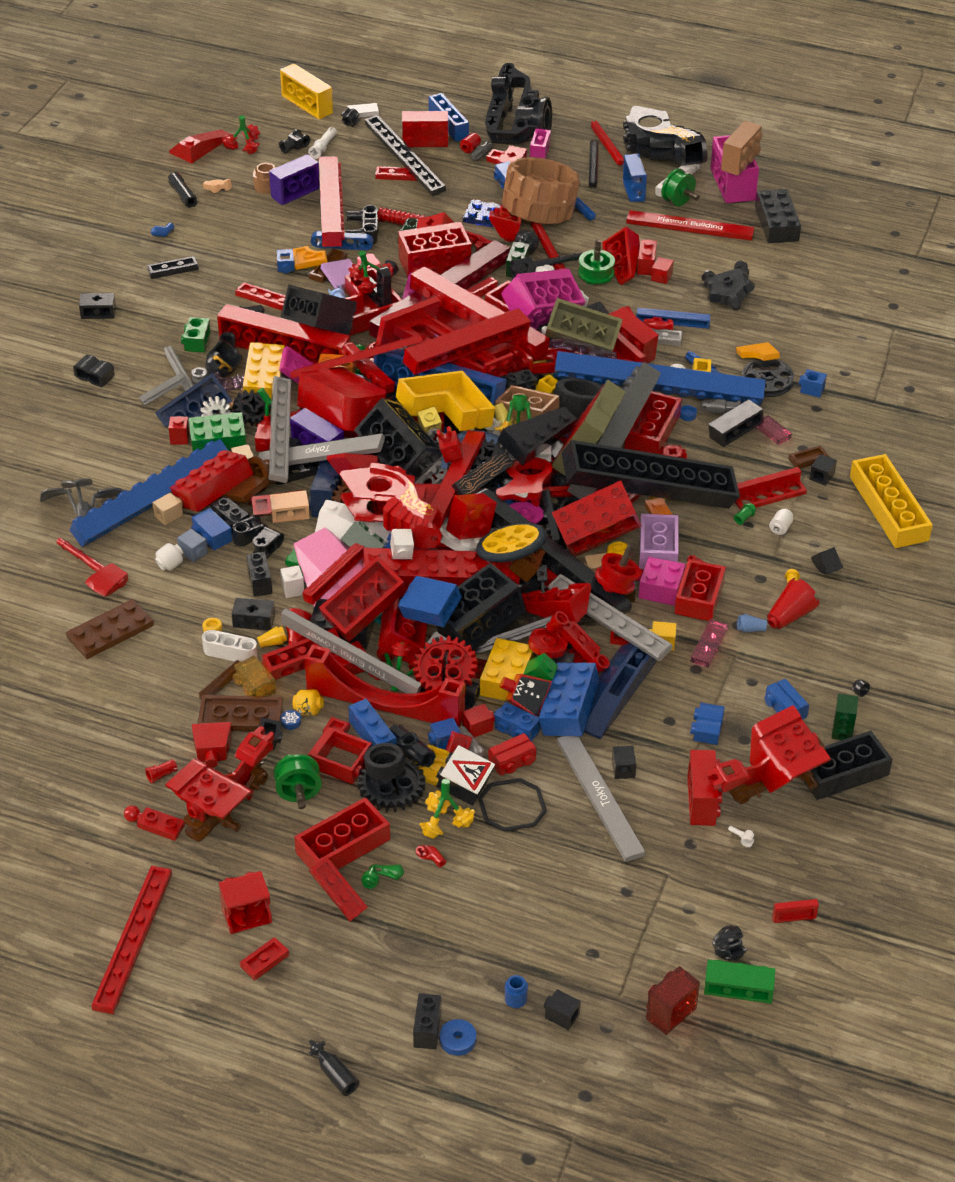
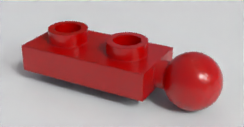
[124,805,185,841]

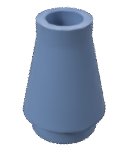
[737,614,767,633]

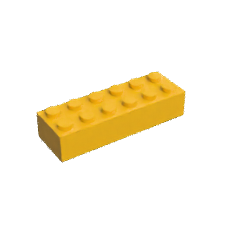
[850,454,933,548]

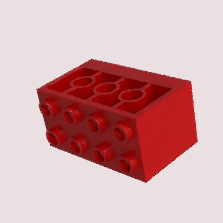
[398,222,471,279]
[552,481,642,557]

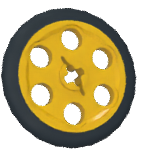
[476,523,547,562]

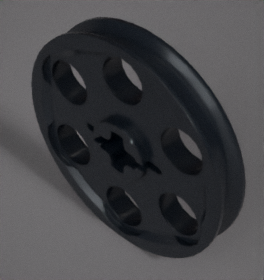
[742,359,794,397]

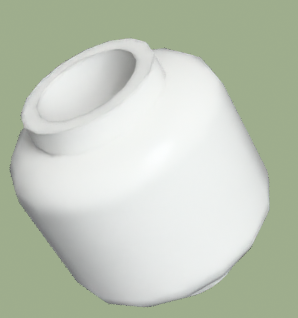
[155,543,183,571]

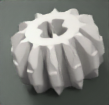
[200,396,231,416]

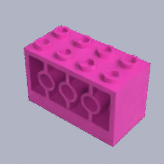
[710,135,759,203]
[501,269,586,326]

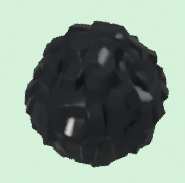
[514,230,539,255]
[712,925,748,961]

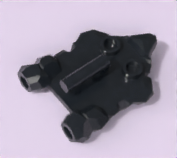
[702,260,755,311]

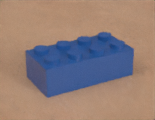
[539,663,600,736]

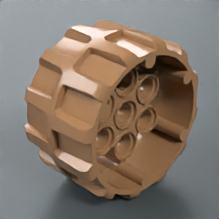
[502,157,580,224]

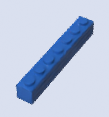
[636,308,710,329]

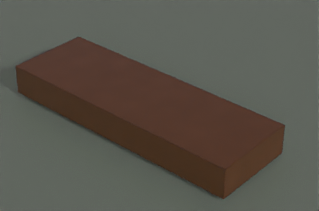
[309,249,347,283]

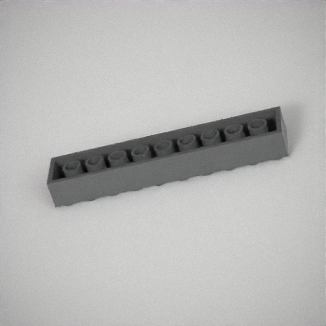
[567,362,661,499]

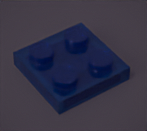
[463,200,500,227]

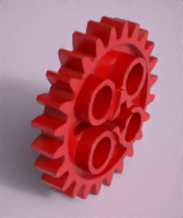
[413,636,478,691]

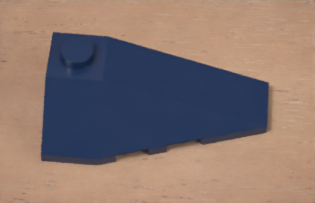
[155,373,233,427]

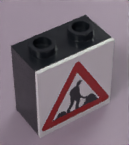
[436,745,495,806]

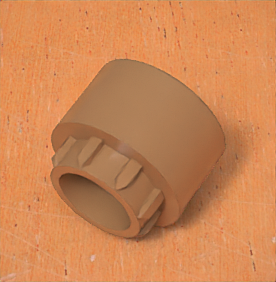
[253,163,276,194]

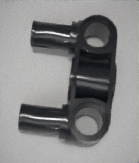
[346,205,379,244]

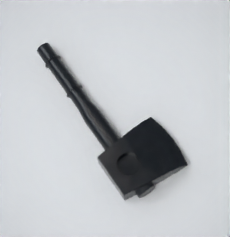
[509,252,583,280]

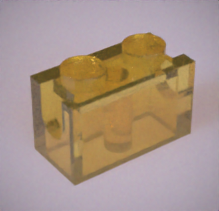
[233,656,276,696]

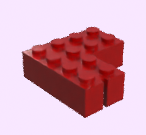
[341,268,402,336]

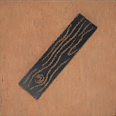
[452,449,514,495]

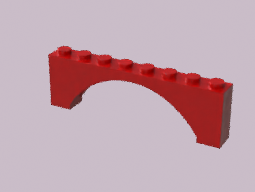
[304,645,465,728]

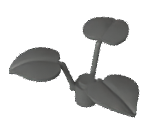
[40,478,124,517]

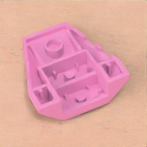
[294,528,362,607]

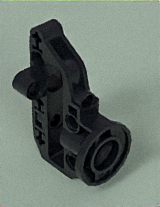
[485,63,552,144]

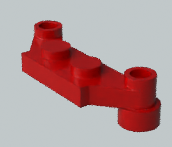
[546,611,610,673]

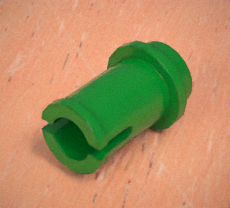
[734,503,756,525]

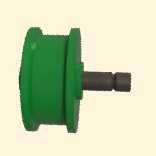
[661,168,700,207]

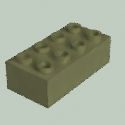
[545,298,623,357]

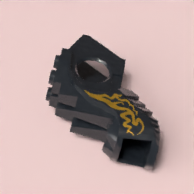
[623,106,708,166]

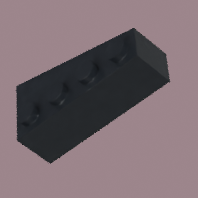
[497,406,577,466]

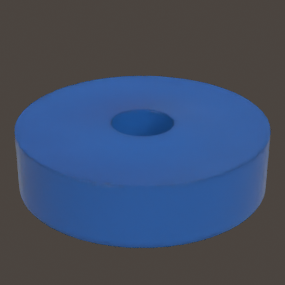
[439,1019,476,1056]

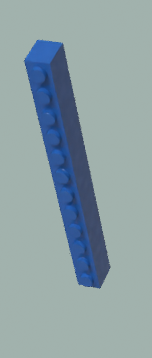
[554,351,765,406]

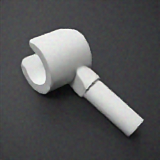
[728,825,754,847]

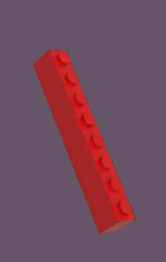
[403,308,531,375]

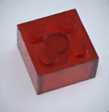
[646,966,700,1035]

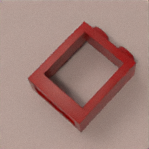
[308,727,372,784]

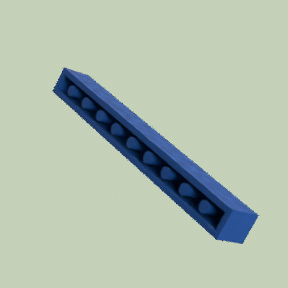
[69,439,229,548]

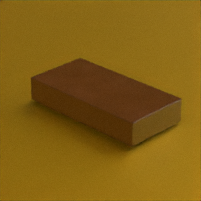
[788,445,829,469]

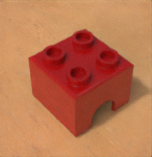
[218,871,272,934]

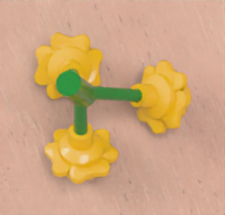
[419,779,475,839]

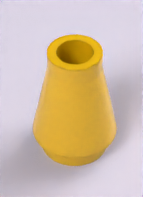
[257,626,287,648]

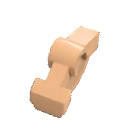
[203,179,232,193]

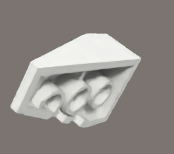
[315,500,392,545]

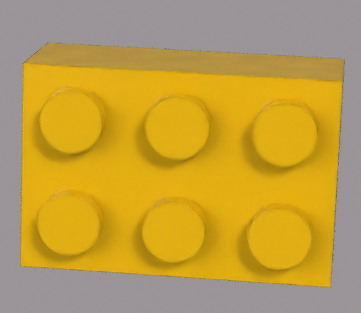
[480,638,534,702]

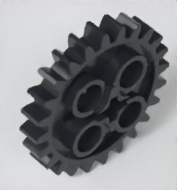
[358,756,425,812]

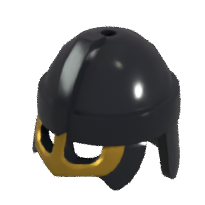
[205,340,243,378]

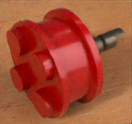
[595,542,641,594]

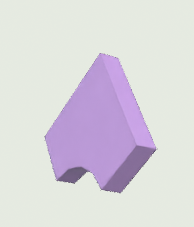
[320,259,353,289]

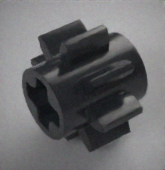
[341,107,360,127]

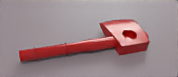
[56,538,128,596]

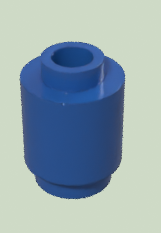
[505,975,528,1008]

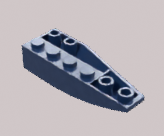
[584,643,656,740]

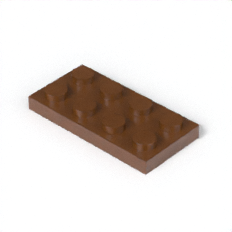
[66,599,154,660]
[197,695,283,732]

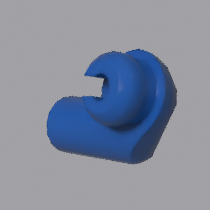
[151,223,174,237]

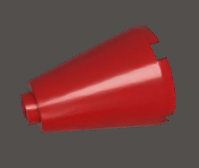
[767,578,820,629]

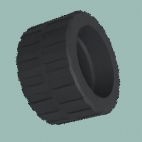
[554,378,602,423]

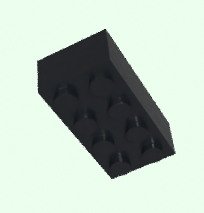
[755,189,801,243]
[804,731,893,800]

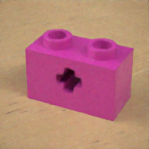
[530,129,551,159]

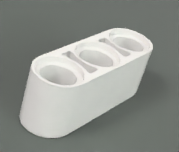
[202,630,258,664]

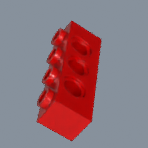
[261,628,340,682]

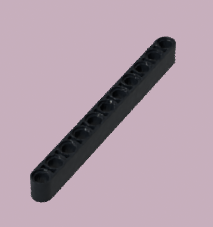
[473,488,632,614]

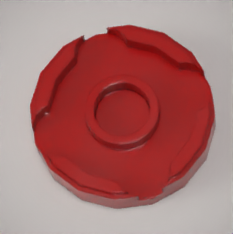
[528,628,568,658]

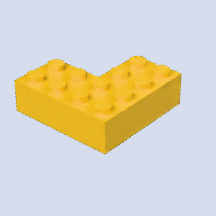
[396,371,495,431]

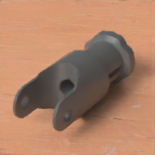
[700,399,741,415]

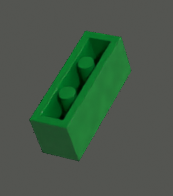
[704,959,776,1004]

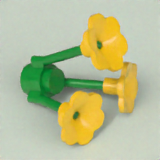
[494,395,532,431]

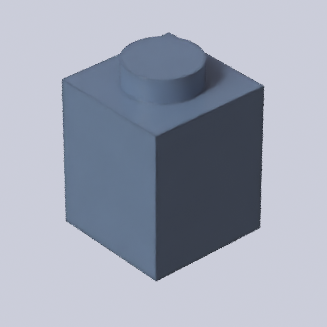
[177,529,208,562]

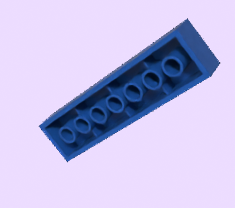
[371,349,507,417]

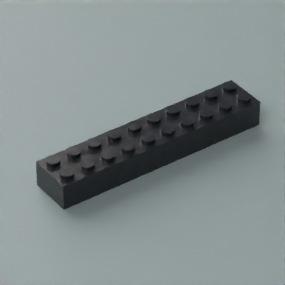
[561,440,740,509]

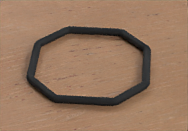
[478,778,547,831]

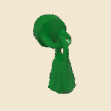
[361,864,404,889]

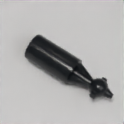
[309,1040,360,1096]

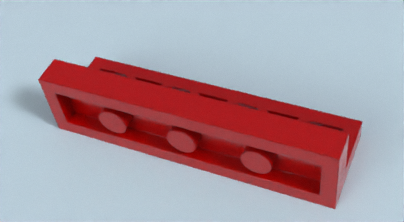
[735,467,807,510]

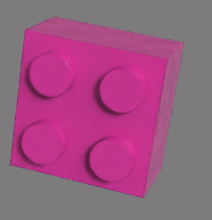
[639,557,686,606]

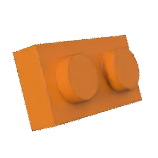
[645,498,673,515]

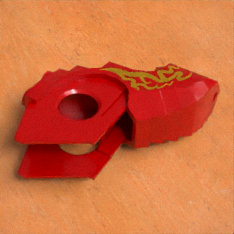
[340,463,443,550]

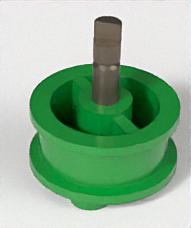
[578,240,615,285]
[273,754,322,809]

